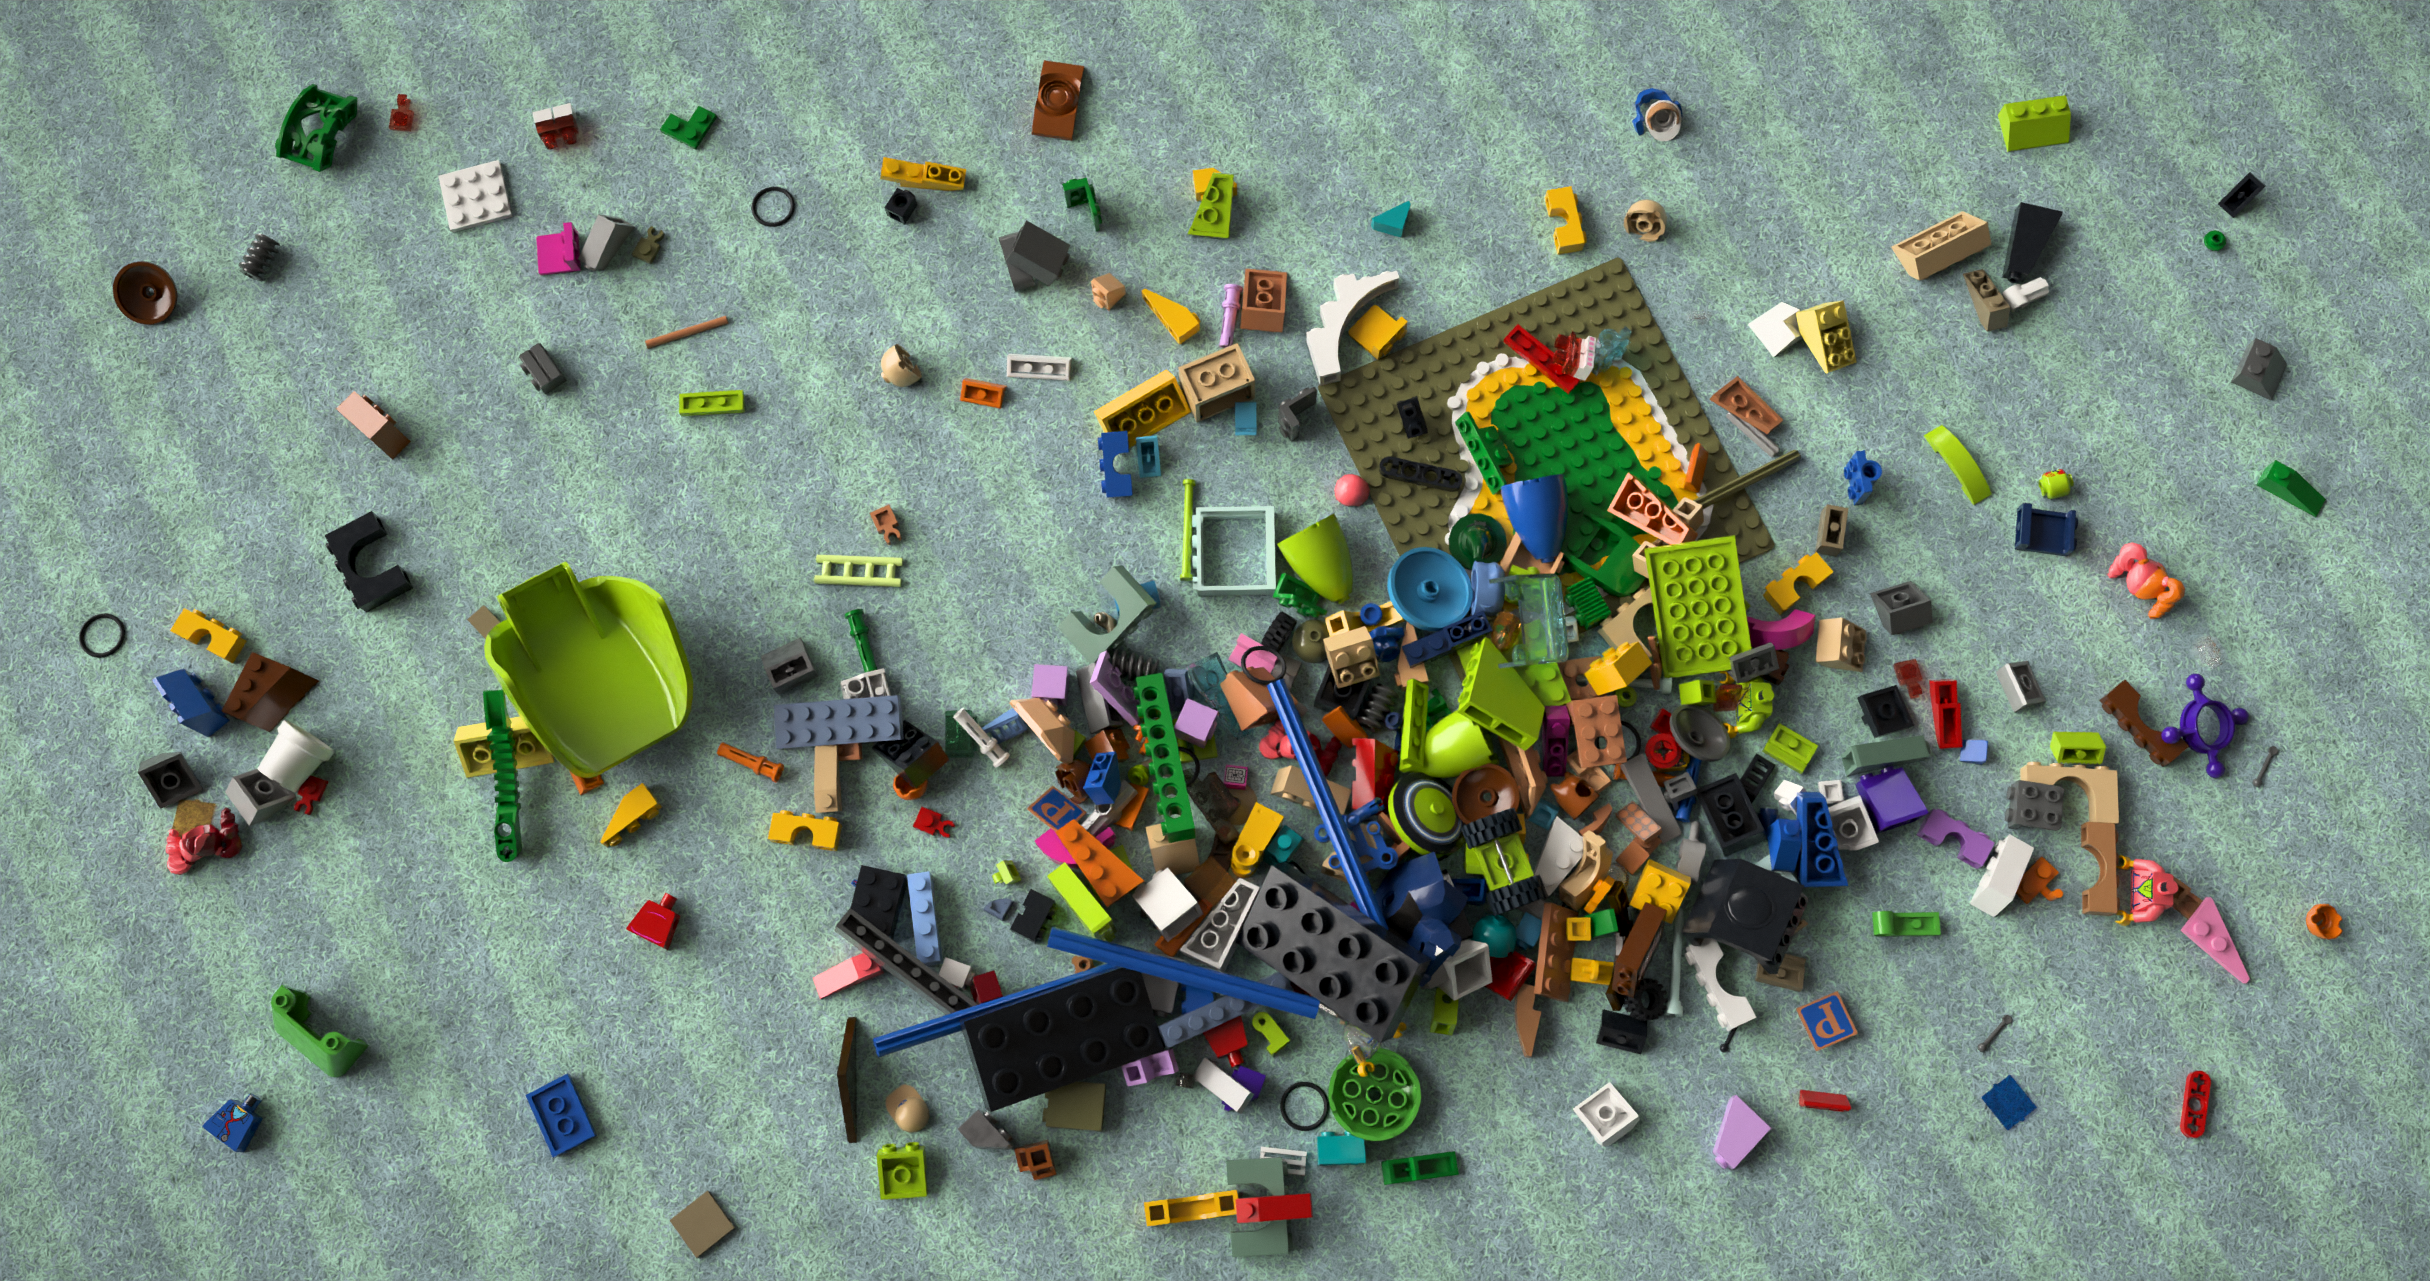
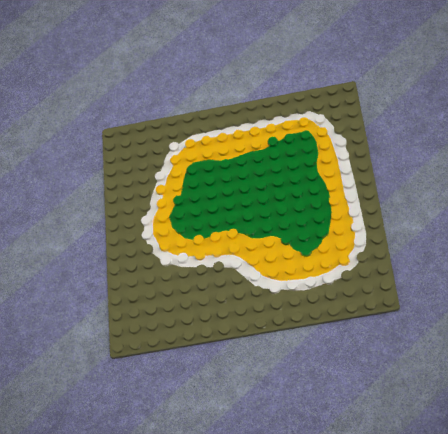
[1318,257,1774,683]

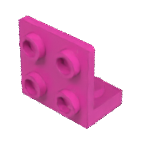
[536,222,581,275]

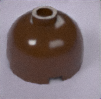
[1055,759,1092,804]

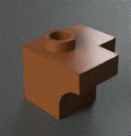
[1084,729,1130,763]
[1014,1139,1057,1180]

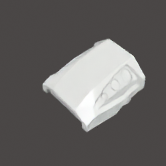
[840,668,891,699]

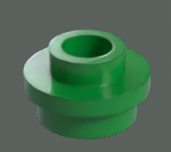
[2204,230,2226,251]

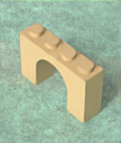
[1597,587,1653,658]
[2020,762,2119,825]

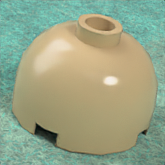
[1624,199,1667,242]
[881,344,922,387]

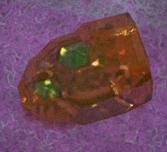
[1491,611,1521,652]

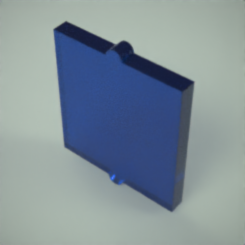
[1981,1075,2037,1131]

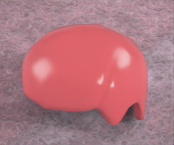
[1334,474,1370,507]

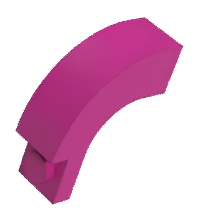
[1747,609,1815,650]
[1035,827,1116,869]

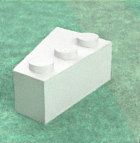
[1532,816,1583,900]

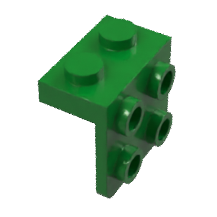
[1062,177,1102,231]
[1273,573,1328,618]

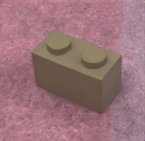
[1815,504,1849,557]

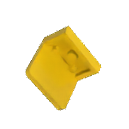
[1348,305,1408,360]

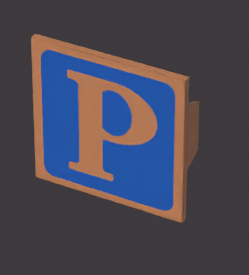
[1027,786,1087,832]
[1796,991,1858,1051]

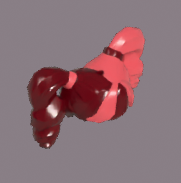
[1259,719,1342,777]
[166,807,243,875]

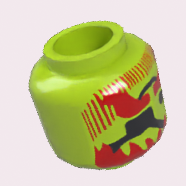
[2038,469,2074,500]

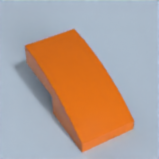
[1322,706,1369,749]

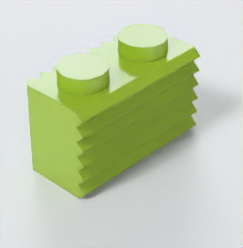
[2050,731,2106,765]

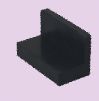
[1596,1009,1647,1054]

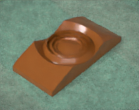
[1032,60,1084,141]

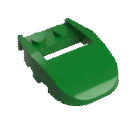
[1560,512,1646,597]

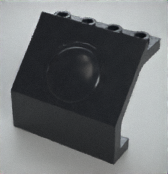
[1681,859,1809,974]

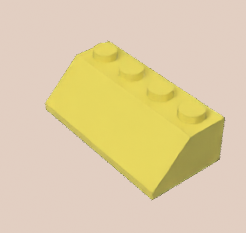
[453,717,554,778]

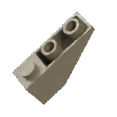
[1963,269,2010,332]

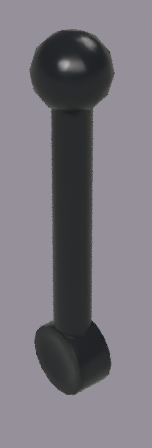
[1720,1027,1738,1053]

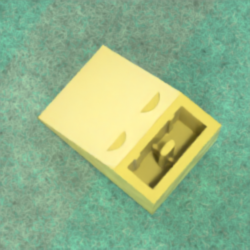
[1796,300,1856,373]

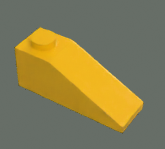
[1142,289,1200,345]

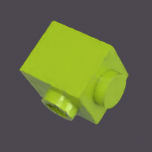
[1679,680,1716,706]

